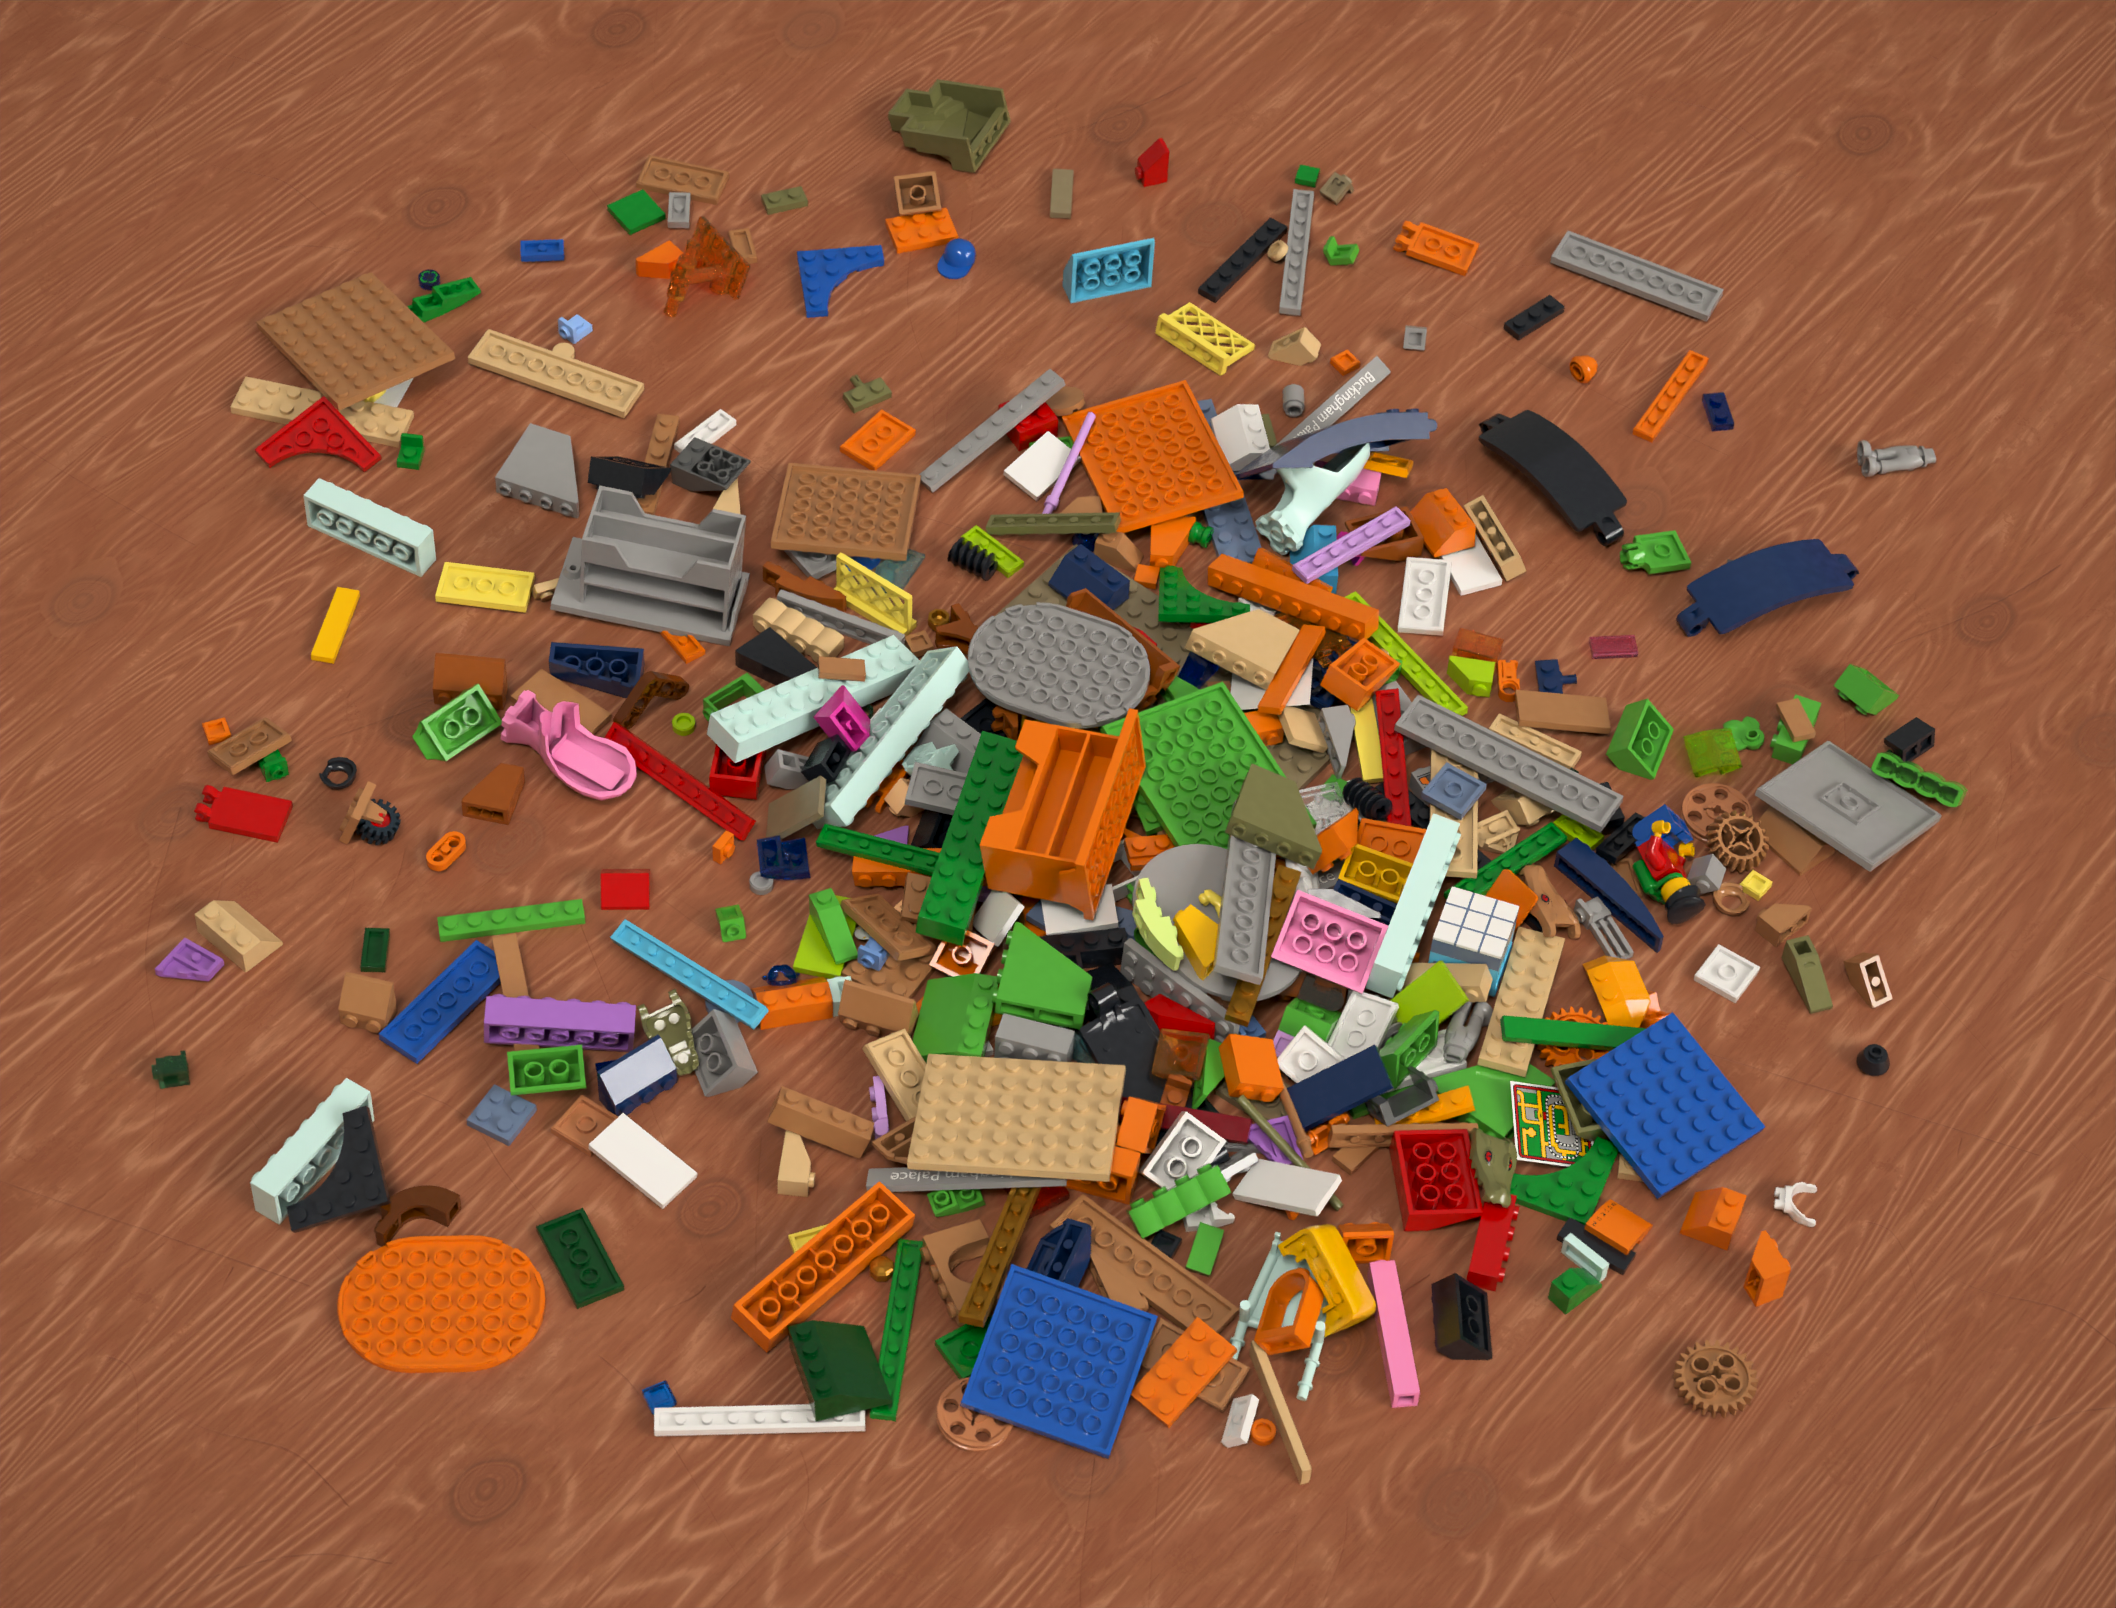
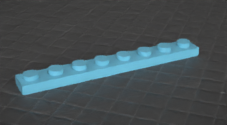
[610,919,769,1029]

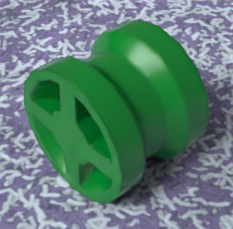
[1188,521,1214,548]

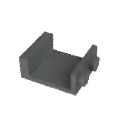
[1365,1066,1439,1127]

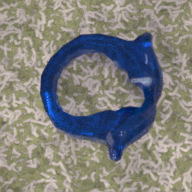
[762,964,800,986]

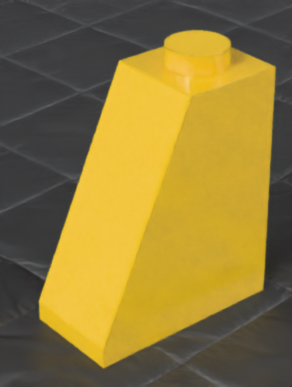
[1173,904,1218,980]

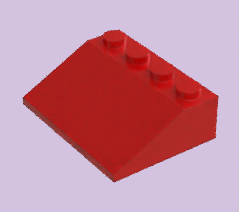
[1389,1129,1483,1231]

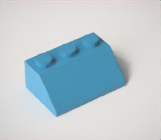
[1289,525,1338,594]

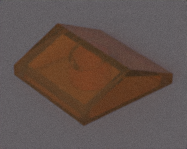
[1152,1028,1210,1081]

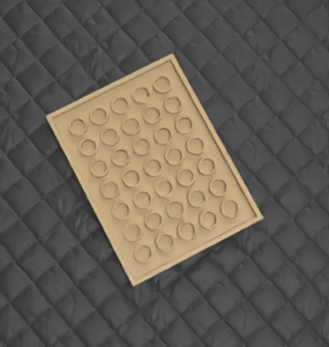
[907,1054,1126,1182]

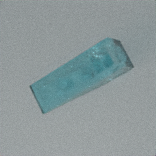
[872,549,925,593]

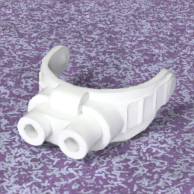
[1774,1182,1817,1227]

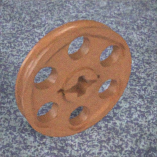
[1681,783,1752,845]
[936,1377,1013,1452]

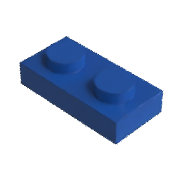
[520,239,564,262]

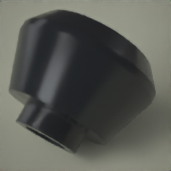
[1856,1044,1890,1076]

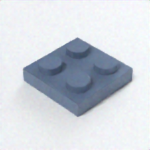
[1421,762,1487,820]
[467,1084,537,1146]

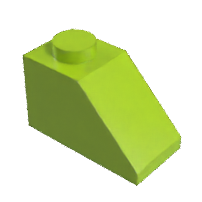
[1447,655,1495,698]

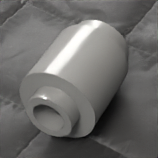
[1282,384,1305,417]

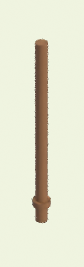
[1262,1037,1314,1158]

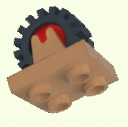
[339,781,401,845]

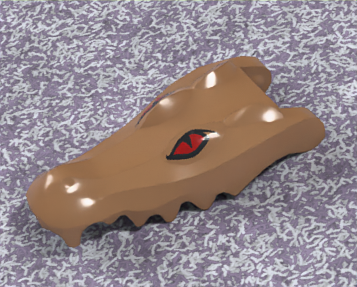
[1520,864,1581,939]

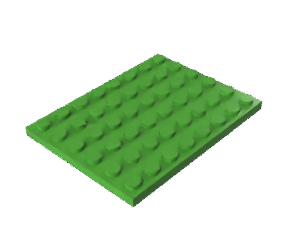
[1101,682,1317,849]

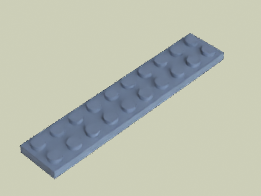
[1197,399,1262,564]

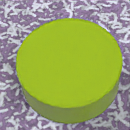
[672,713,696,736]

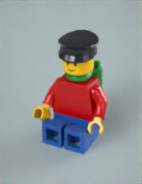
[1632,804,1706,925]

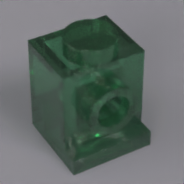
[152,1050,190,1089]

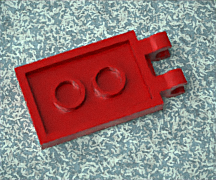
[194,785,293,843]

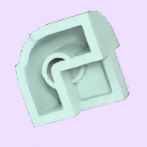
[902,742,959,776]

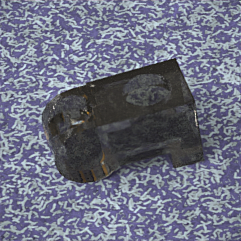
[1297,972,1344,1011]

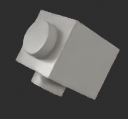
[1687,854,1726,895]

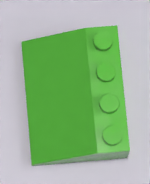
[913,973,1000,1063]

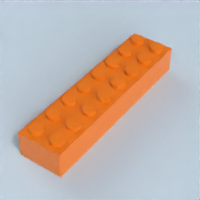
[731,1181,915,1353]

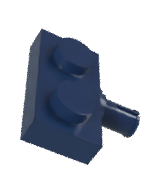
[1535,659,1577,694]

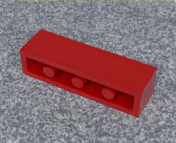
[1467,1194,1520,1292]

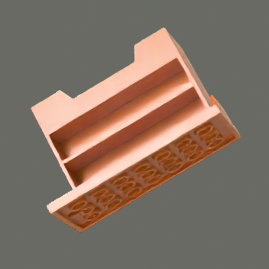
[980,708,1146,920]

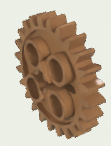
[1673,1340,1758,1418]

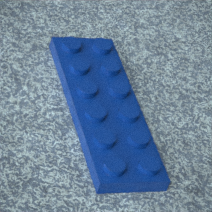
[379,940,500,1064]

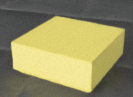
[1740,870,1772,901]

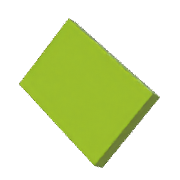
[1390,961,1469,1024]

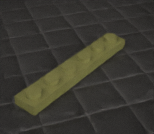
[986,512,1121,536]

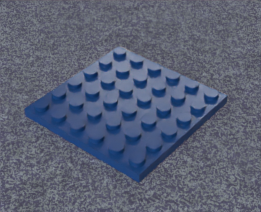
[1565,1012,1765,1199]
[960,1264,1158,1459]

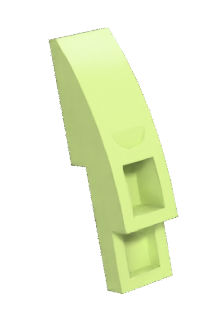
[1132,878,1184,971]

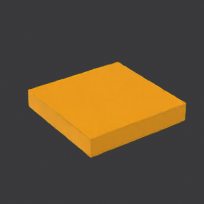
[1364,451,1414,478]

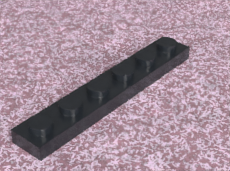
[1198,217,1288,303]

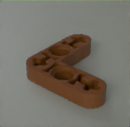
[613,671,690,730]

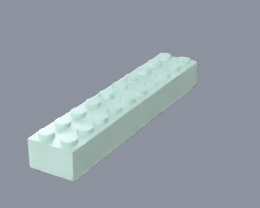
[707,635,920,763]
[813,646,969,829]

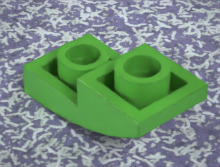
[927,1189,986,1217]
[1185,1222,1224,1277]

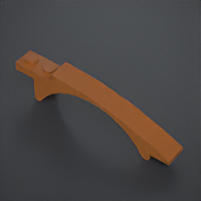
[935,603,1018,740]

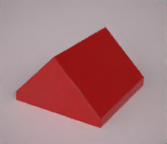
[601,869,650,910]

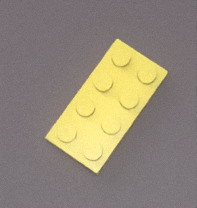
[435,562,535,613]

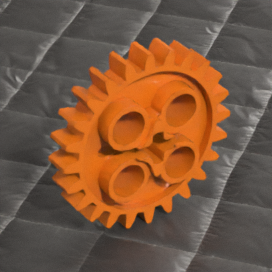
[1537,1006,1610,1067]

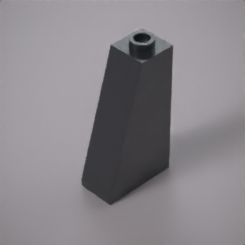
[735,627,817,685]

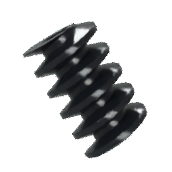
[947,537,998,581]
[1342,777,1393,821]

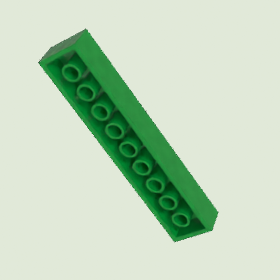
[915,731,1023,946]

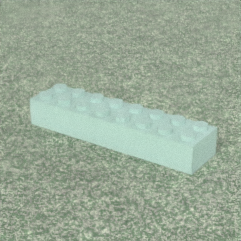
[1365,813,1461,998]

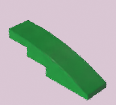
[407,277,481,323]

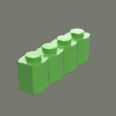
[1871,752,1968,807]
[1126,1163,1231,1239]

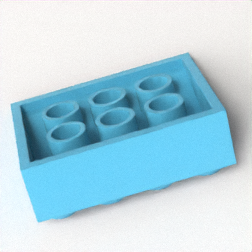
[1063,238,1155,303]

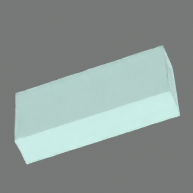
[1561,1233,1609,1282]

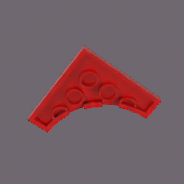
[255,396,382,473]

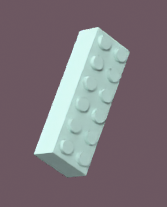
[303,478,436,577]
[250,1078,374,1225]

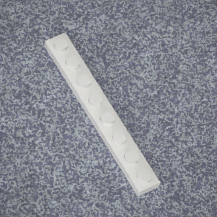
[654,1404,865,1436]

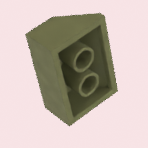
[1550,1059,1608,1142]

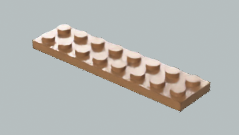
[1049,1194,1239,1334]

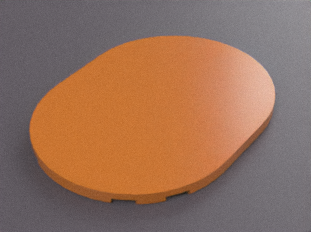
[337,1235,546,1373]

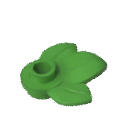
[1722,716,1765,751]

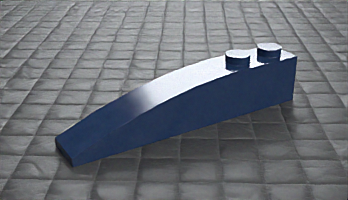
[1554,837,1664,953]

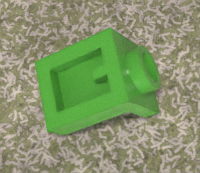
[715,904,746,942]

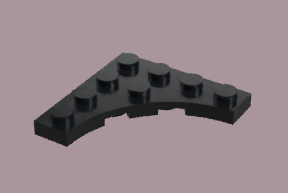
[286,1106,391,1233]

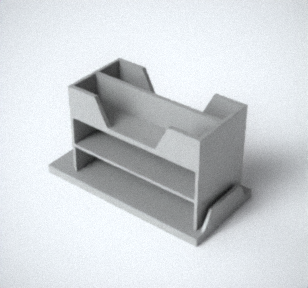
[551,486,750,646]

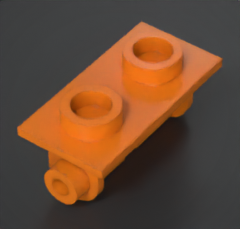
[1306,1112,1350,1156]

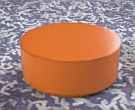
[1250,1419,1276,1446]

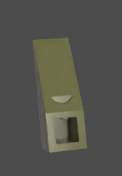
[1781,935,1833,1014]

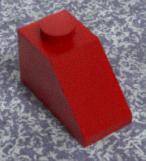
[1135,138,1170,187]

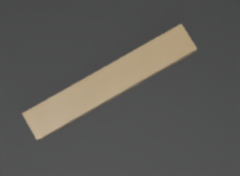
[1249,1340,1312,1485]

